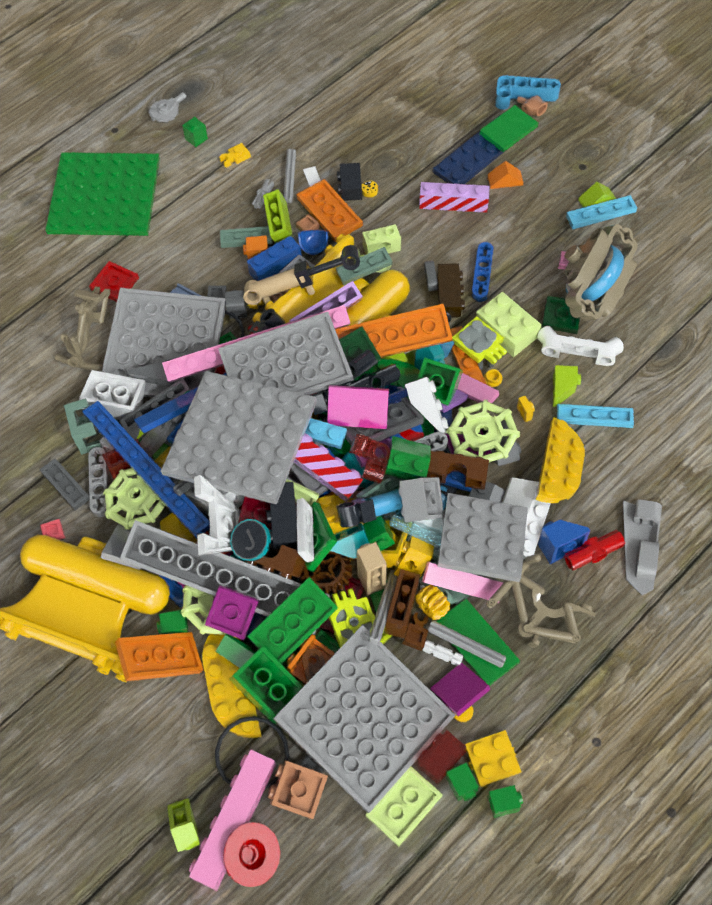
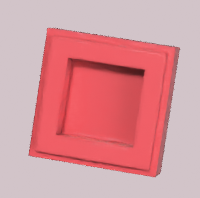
[40,519,65,540]

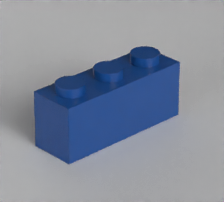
[247,236,301,281]

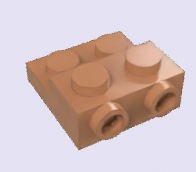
[267,760,328,819]

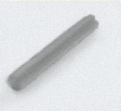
[283,149,296,204]
[428,621,506,667]

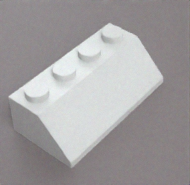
[502,477,551,560]

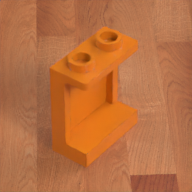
[286,634,335,685]

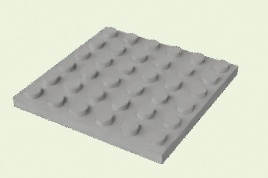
[102,288,226,397]
[161,371,317,504]
[273,625,455,813]

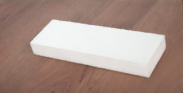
[297,498,314,562]

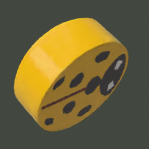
[362,181,378,198]

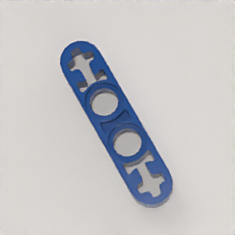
[472,242,493,302]

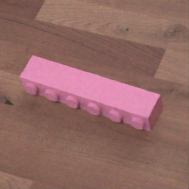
[189,750,276,891]

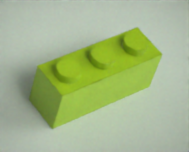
[263,189,293,244]

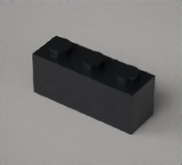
[266,482,298,549]

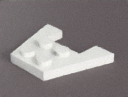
[194,475,241,555]

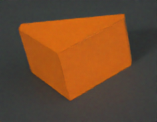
[487,161,524,189]

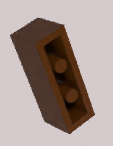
[384,569,421,638]

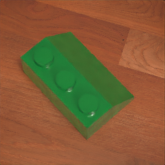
[230,646,303,724]

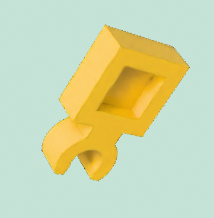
[219,143,251,168]

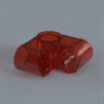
[349,434,390,484]

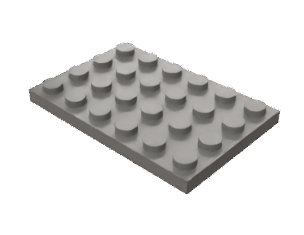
[218,311,354,395]

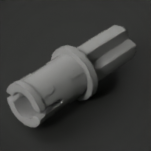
[252,179,274,209]

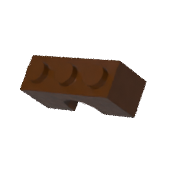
[426,451,489,490]
[244,543,305,579]

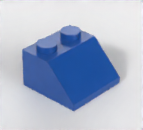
[538,520,590,564]

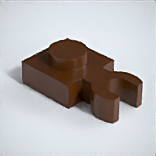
[402,612,429,651]

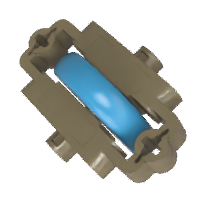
[564,224,637,321]

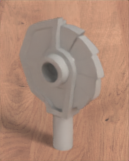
[149,92,186,123]

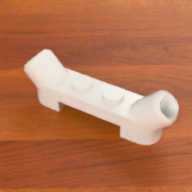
[537,326,623,366]

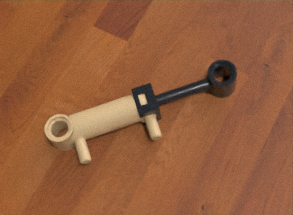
[243,245,360,306]

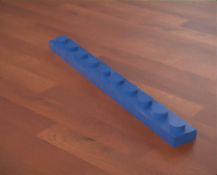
[82,401,210,539]

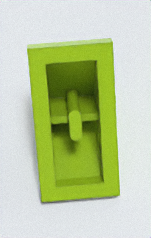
[578,182,616,208]

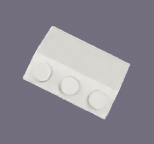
[79,370,145,420]

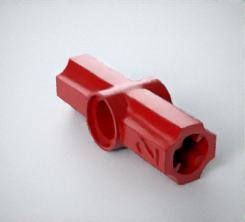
[564,530,625,571]

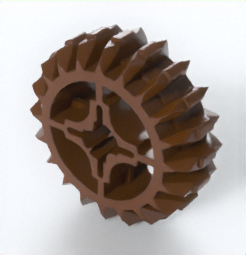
[299,551,353,594]

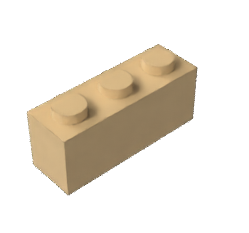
[357,542,386,596]

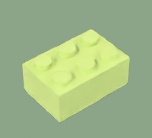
[476,292,541,357]

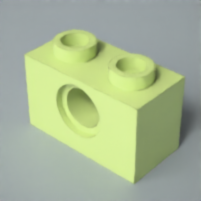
[362,224,401,255]

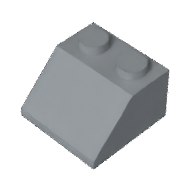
[399,478,444,522]

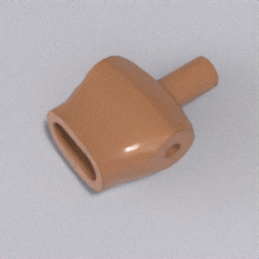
[517,95,547,116]

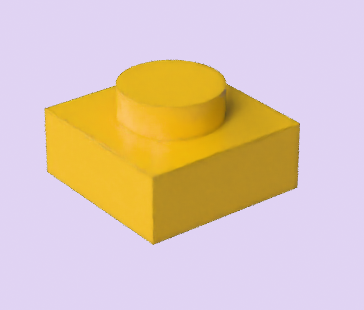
[517,396,535,422]

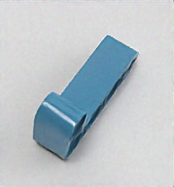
[495,76,561,110]

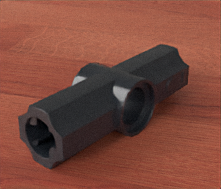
[341,349,378,386]
[345,364,401,389]

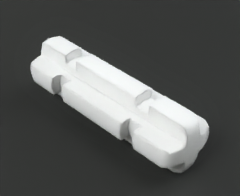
[423,640,463,666]

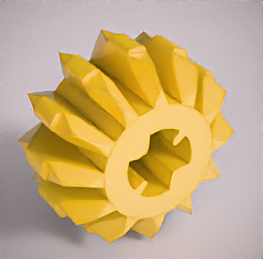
[416,584,450,620]

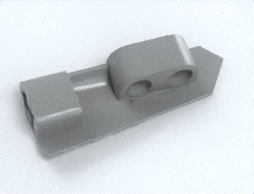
[623,499,662,595]

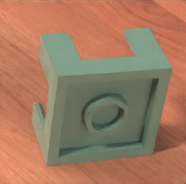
[64,398,102,454]

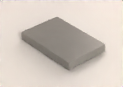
[101,523,141,570]

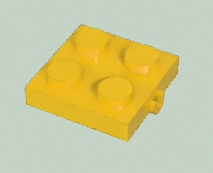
[464,730,522,788]

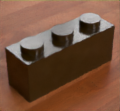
[437,263,465,318]

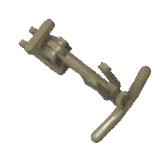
[54,287,111,371]
[486,554,596,648]

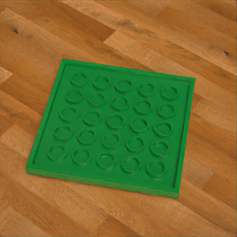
[46,152,160,236]

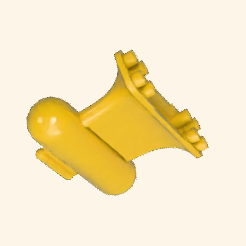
[253,234,410,327]
[0,535,170,682]

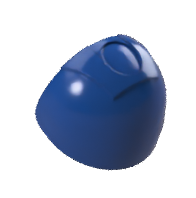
[298,230,328,255]

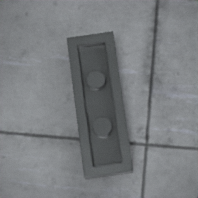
[40,458,90,511]

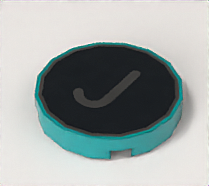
[230,519,271,561]

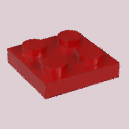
[89,261,139,302]

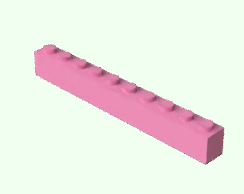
[162,305,350,382]

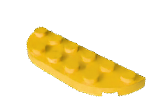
[535,417,585,503]
[202,634,262,738]

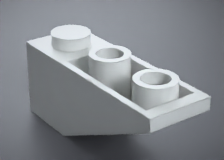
[405,377,449,434]

